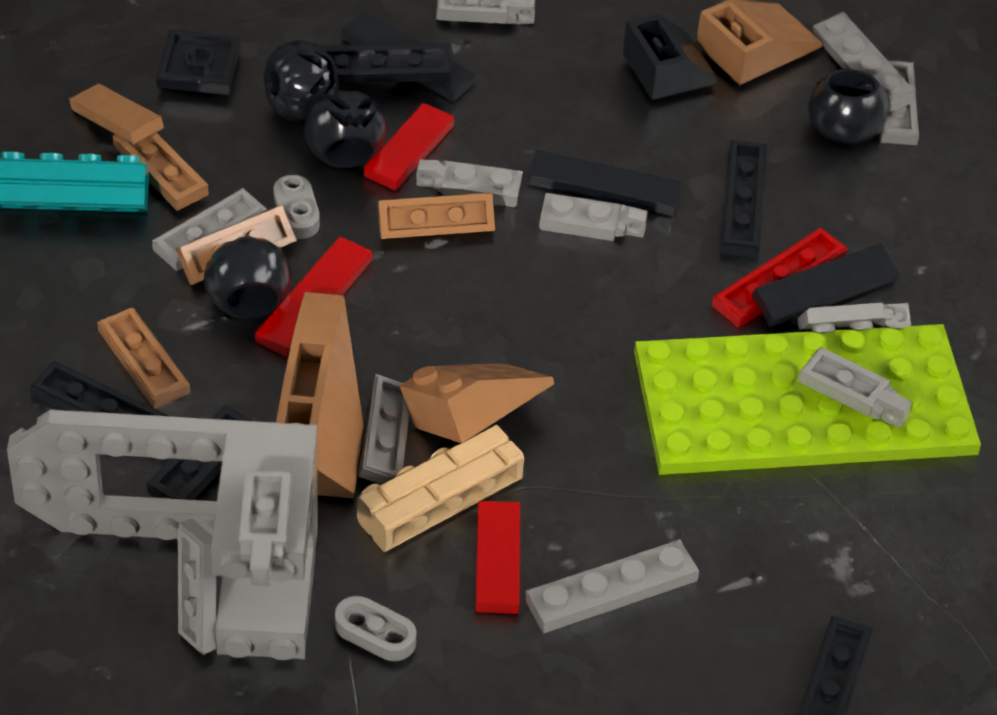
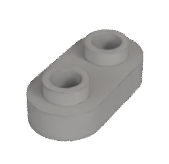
[274,175,320,239]
[335,596,416,661]

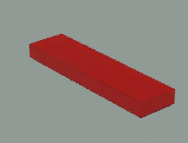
[712,227,848,328]
[255,237,373,358]

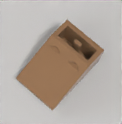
[696,0,823,85]

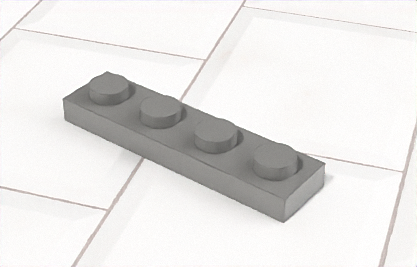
[813,12,915,113]
[525,540,699,634]

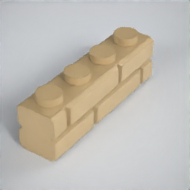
[357,425,524,552]

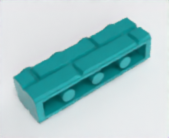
[0,152,149,212]

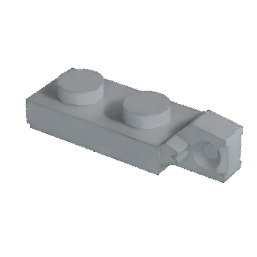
[437,0,535,24]
[416,160,523,208]
[539,193,647,241]
[798,302,911,334]
[798,347,912,428]
[238,470,292,586]

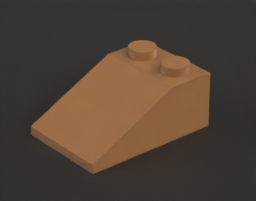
[400,363,555,443]

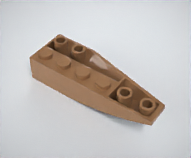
[276,292,364,499]

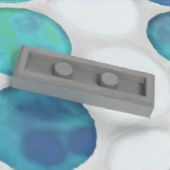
[880,61,919,145]
[152,188,267,271]
[358,374,410,484]
[178,518,216,654]

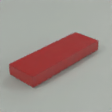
[364,103,455,191]
[475,501,520,614]

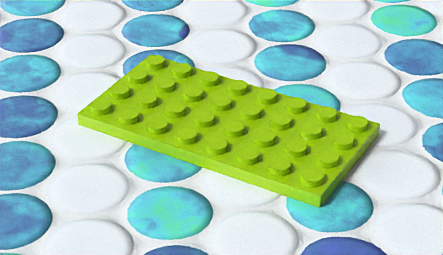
[634,324,981,475]

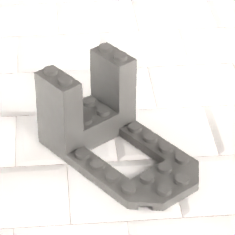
[7,410,318,660]

